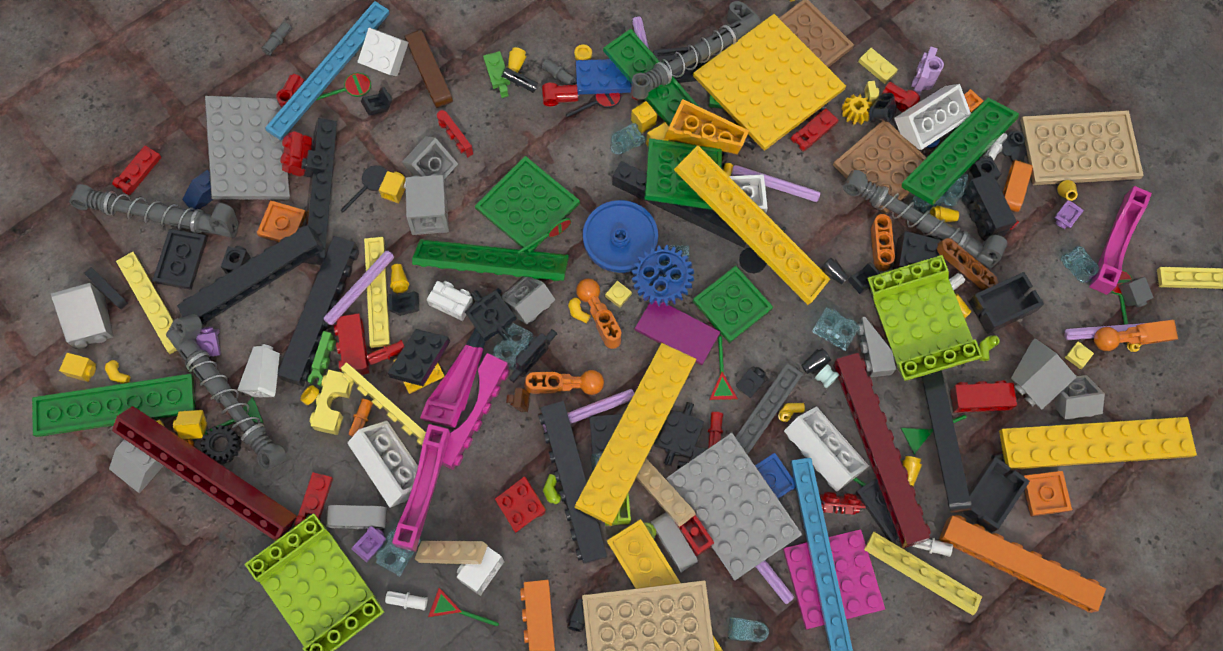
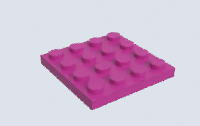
[783,529,885,630]

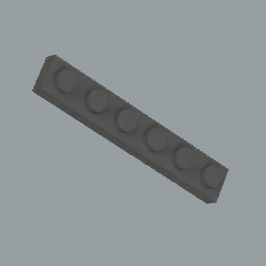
[736,363,803,454]

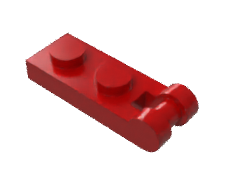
[790,108,839,152]
[437,110,473,158]
[112,146,162,195]
[295,472,333,527]

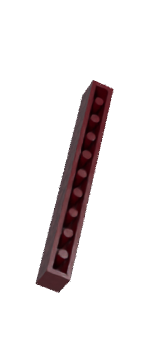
[833,353,931,548]
[112,406,297,541]

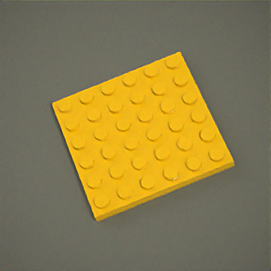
[693,14,846,151]

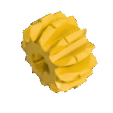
[841,94,872,125]

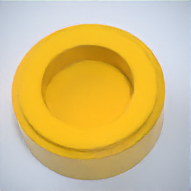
[574,44,592,60]
[300,385,319,405]

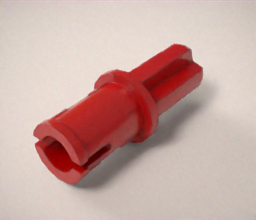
[367,340,404,365]
[708,412,723,449]

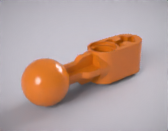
[576,278,621,349]
[1094,320,1178,351]
[524,370,604,395]

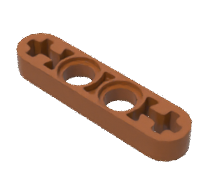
[937,238,998,290]

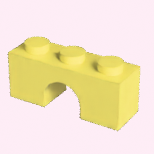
[310,370,354,435]

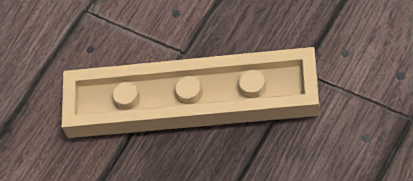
[636,458,696,527]
[415,541,488,564]

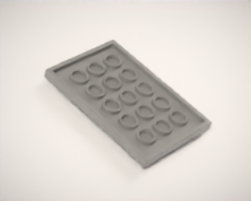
[205,96,290,200]
[666,433,803,580]

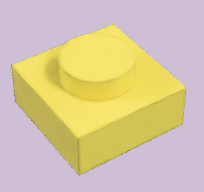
[864,81,879,106]
[605,281,632,308]
[1065,342,1094,369]

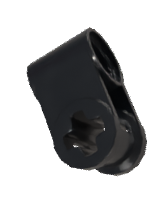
[869,93,897,122]

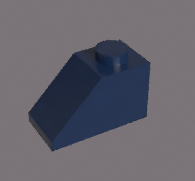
[182,170,214,211]

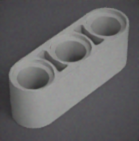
[326,505,387,529]
[650,512,698,573]

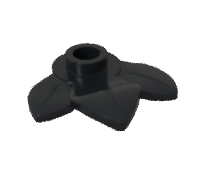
[1002,131,1027,162]

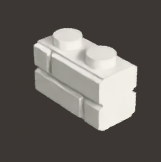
[427,281,473,321]

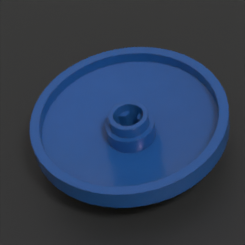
[583,200,658,273]

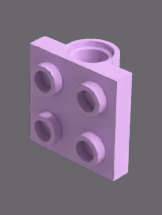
[911,47,944,95]

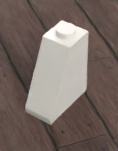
[238,344,280,397]

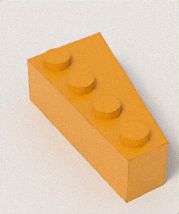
[664,99,749,154]

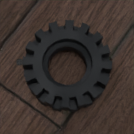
[201,425,241,463]

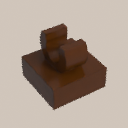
[506,388,530,412]

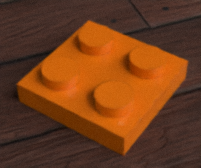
[257,200,307,242]
[1024,471,1072,516]

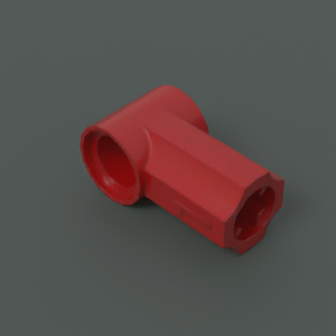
[276,74,305,107]
[881,82,920,113]
[542,83,578,107]

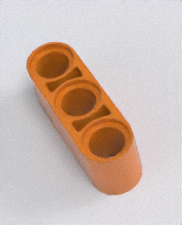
[1003,160,1033,212]
[871,214,895,271]

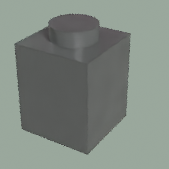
[1118,277,1154,308]

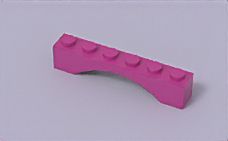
[1089,186,1152,295]
[442,353,510,470]
[392,424,451,552]

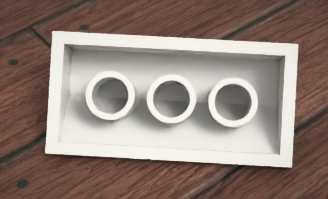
[894,84,971,150]
[784,406,869,492]
[348,421,418,507]

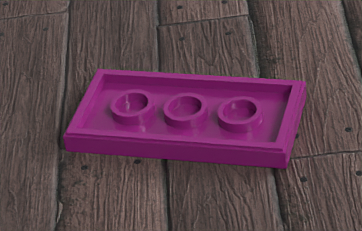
[635,301,720,365]

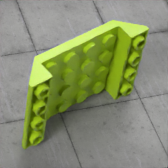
[868,255,983,381]
[245,513,385,651]

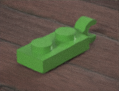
[483,51,510,98]
[308,331,336,387]

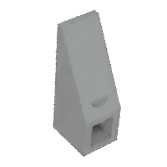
[857,317,896,377]

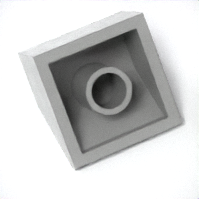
[402,136,458,179]
[501,277,555,324]
[1054,375,1105,419]
[109,439,163,493]

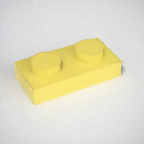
[858,48,898,84]

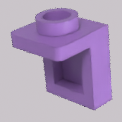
[1054,200,1084,229]
[196,327,221,356]
[352,526,386,562]

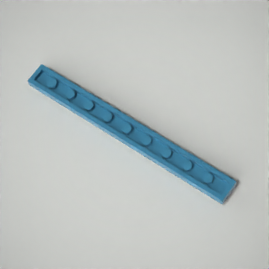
[265,1,389,140]
[791,458,853,651]

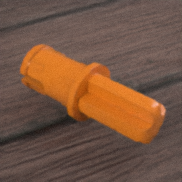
[349,399,373,437]

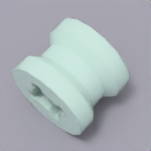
[815,364,839,389]

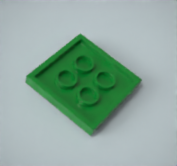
[692,266,773,344]

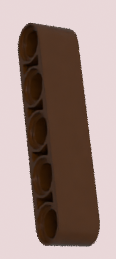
[404,29,453,108]

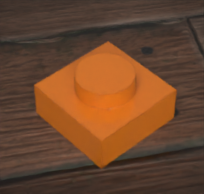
[964,89,984,113]

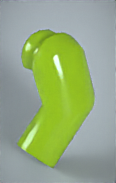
[979,335,1000,361]
[543,474,561,504]

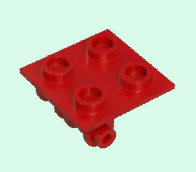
[495,477,546,533]
[819,492,866,515]

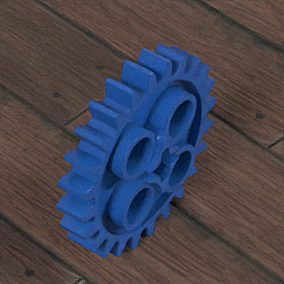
[632,245,694,306]

